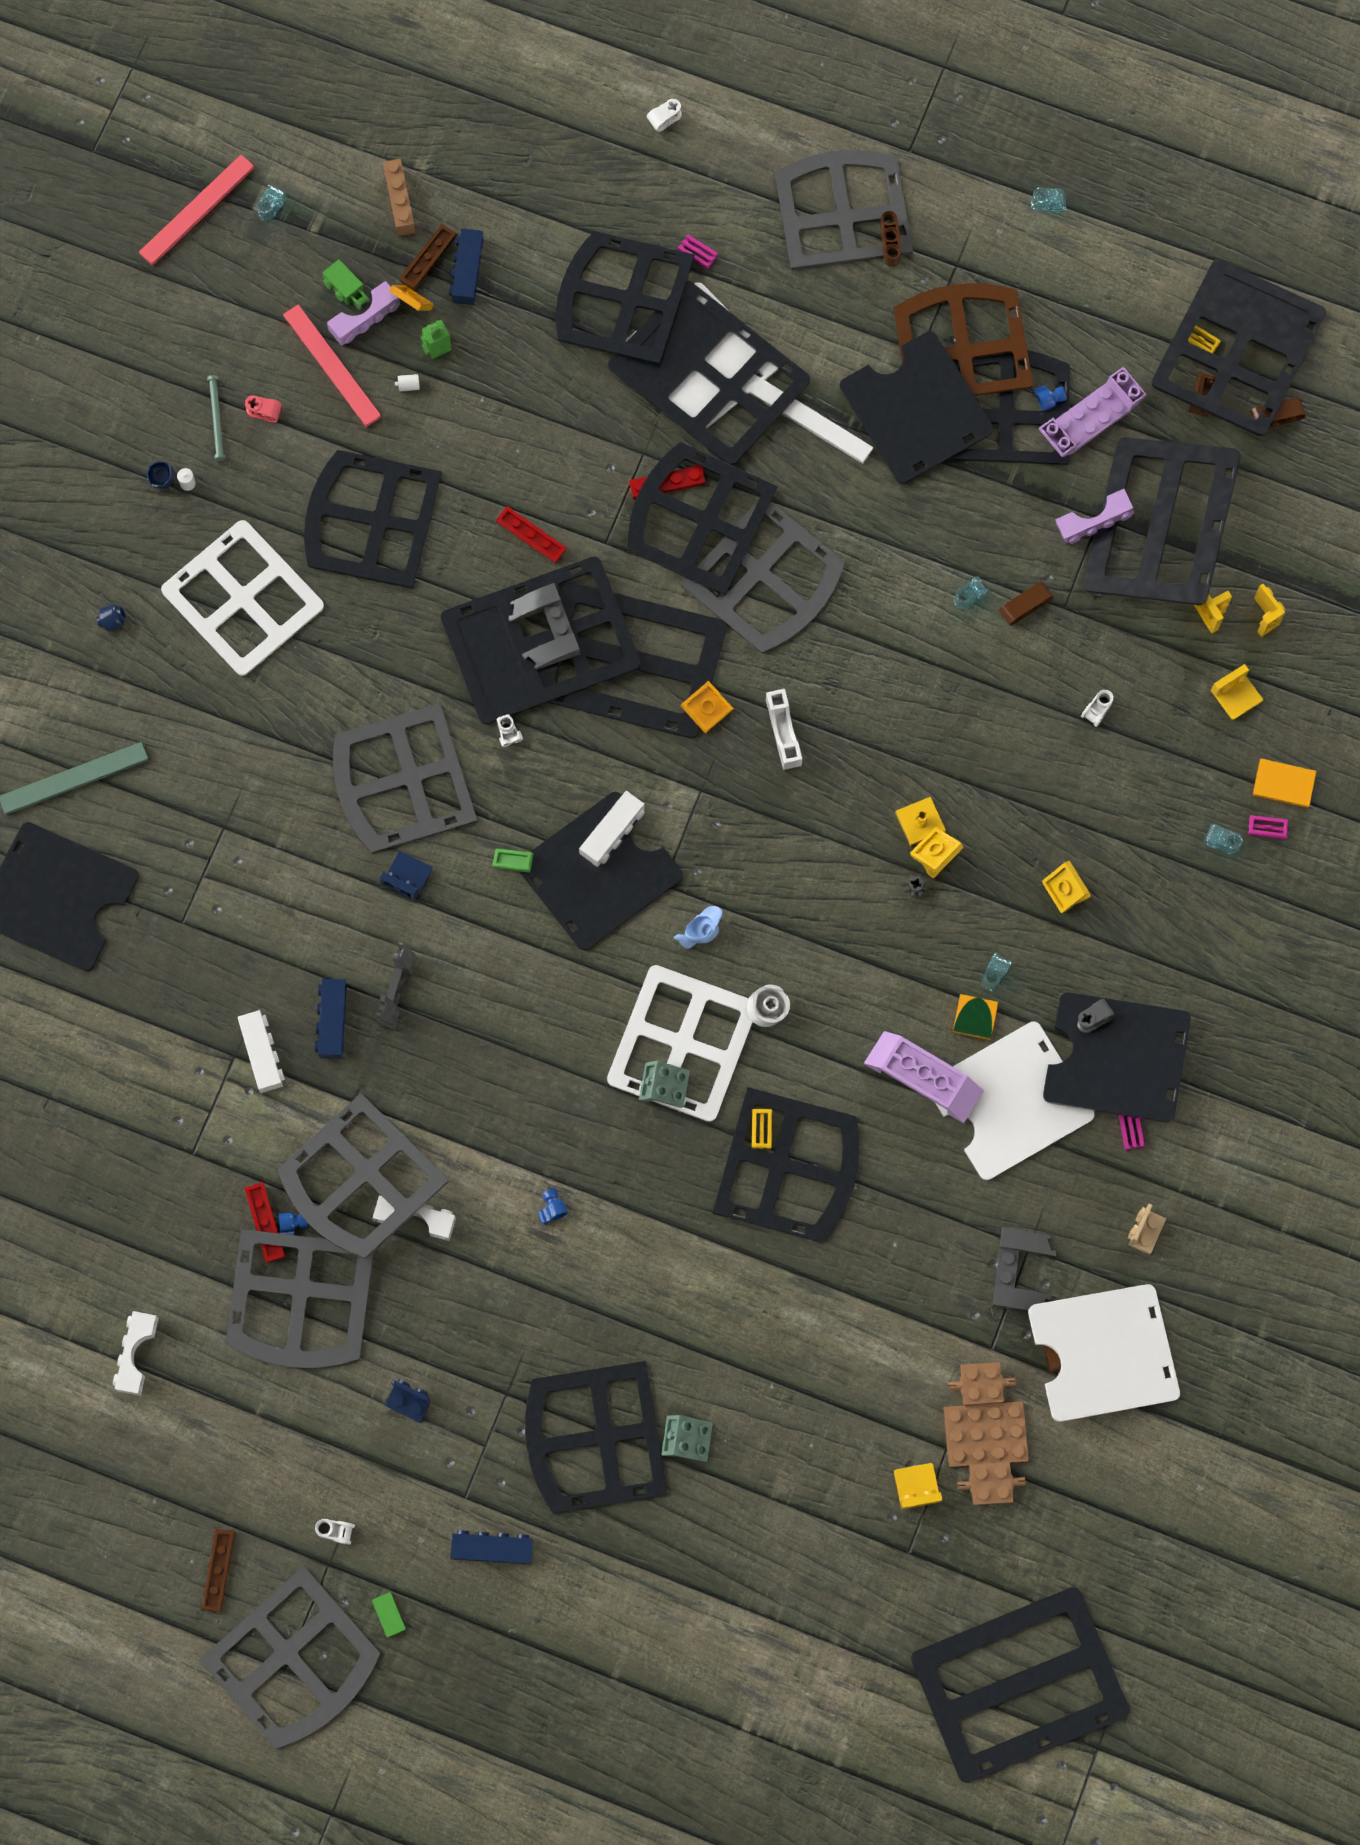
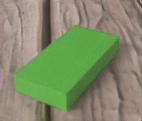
[492,848,534,873]
[372,1592,406,1638]

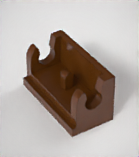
[1188,372,1216,417]

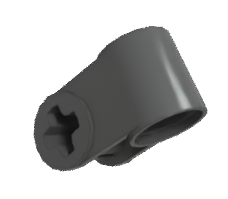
[1077,999,1115,1033]

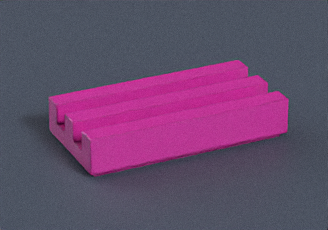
[678,234,718,269]
[1248,815,1288,840]
[1118,1115,1145,1150]

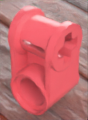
[245,395,282,423]

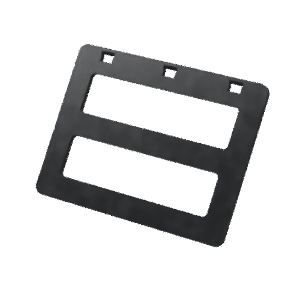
[1083,437,1241,605]
[538,582,727,738]
[911,1587,1130,1783]

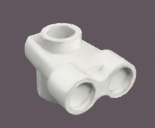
[497,715,523,747]

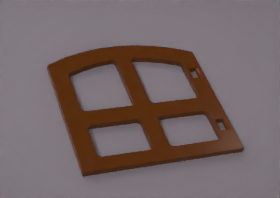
[893,283,1033,396]

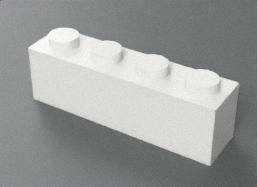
[579,791,645,867]
[238,1010,285,1093]

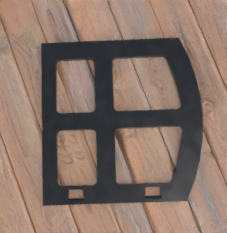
[556,231,695,365]
[948,350,1070,465]
[627,442,778,595]
[304,450,442,589]
[713,1087,859,1243]
[525,1361,667,1514]

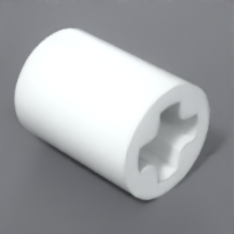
[395,374,420,392]
[177,468,196,491]

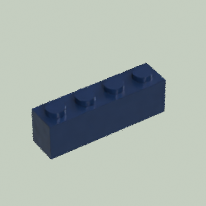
[449,228,484,305]
[315,979,347,1059]
[450,1530,533,1565]

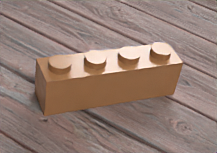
[383,159,415,237]

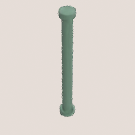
[207,375,226,462]

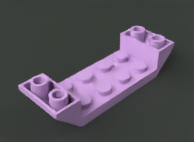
[1039,367,1147,457]
[864,1031,984,1124]

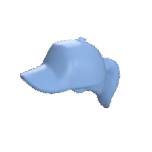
[674,906,723,949]

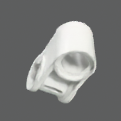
[647,99,682,132]
[1081,690,1113,727]
[315,1519,355,1545]

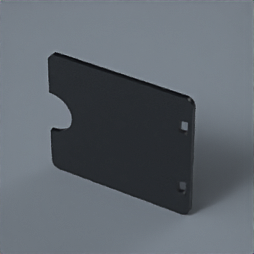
[840,331,993,484]
[519,792,683,950]
[0,822,139,971]
[1043,992,1191,1123]

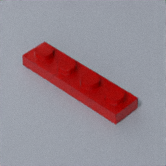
[629,466,705,500]
[496,506,567,564]
[244,1182,285,1263]

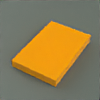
[1252,759,1316,808]

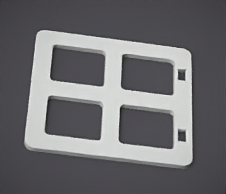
[161,520,324,676]
[607,965,752,1122]

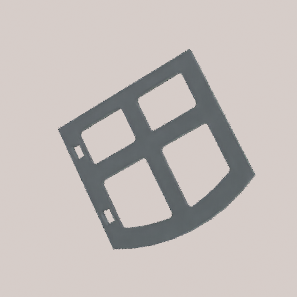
[775,150,913,270]
[680,502,845,653]
[333,703,478,853]
[278,1093,450,1259]
[226,1229,374,1368]
[200,1566,381,1749]

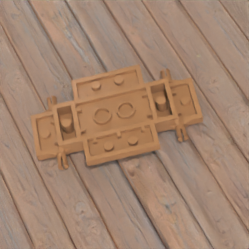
[943,1362,1029,1505]

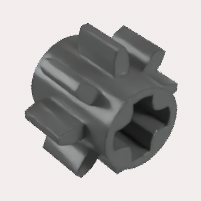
[904,874,927,898]

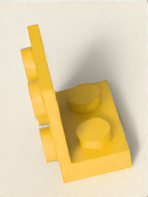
[1254,584,1286,637]
[1211,664,1263,720]
[894,1463,942,1510]

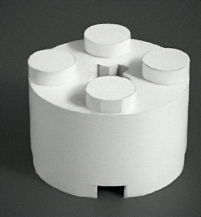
[747,985,790,1027]

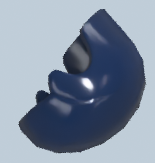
[147,461,175,489]

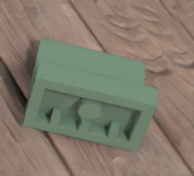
[639,1061,690,1108]
[661,1415,713,1462]

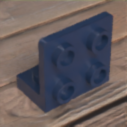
[380,851,433,901]
[385,1379,431,1424]

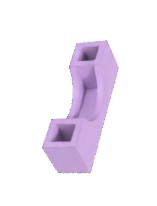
[327,281,400,346]
[1055,489,1134,544]

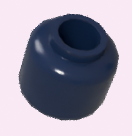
[97,604,126,631]

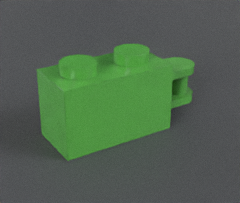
[323,260,370,310]
[420,320,452,359]

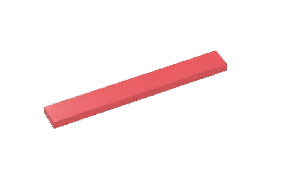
[139,155,255,266]
[283,305,381,428]

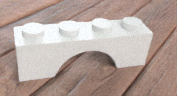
[766,689,802,770]
[373,1196,456,1241]
[113,1311,159,1396]

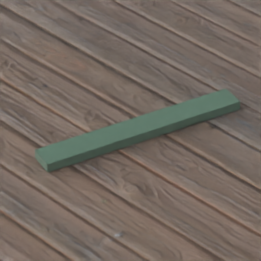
[0,742,149,815]

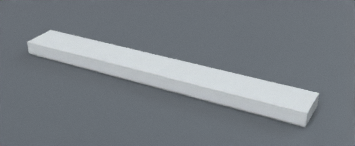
[749,375,873,464]

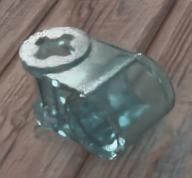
[257,184,287,221]
[1030,188,1066,212]
[954,576,990,610]
[1204,824,1243,854]
[982,952,1012,991]

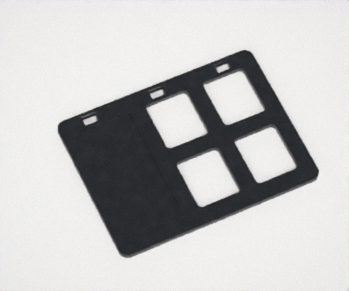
[1151,260,1326,436]
[608,281,810,465]
[441,557,641,725]

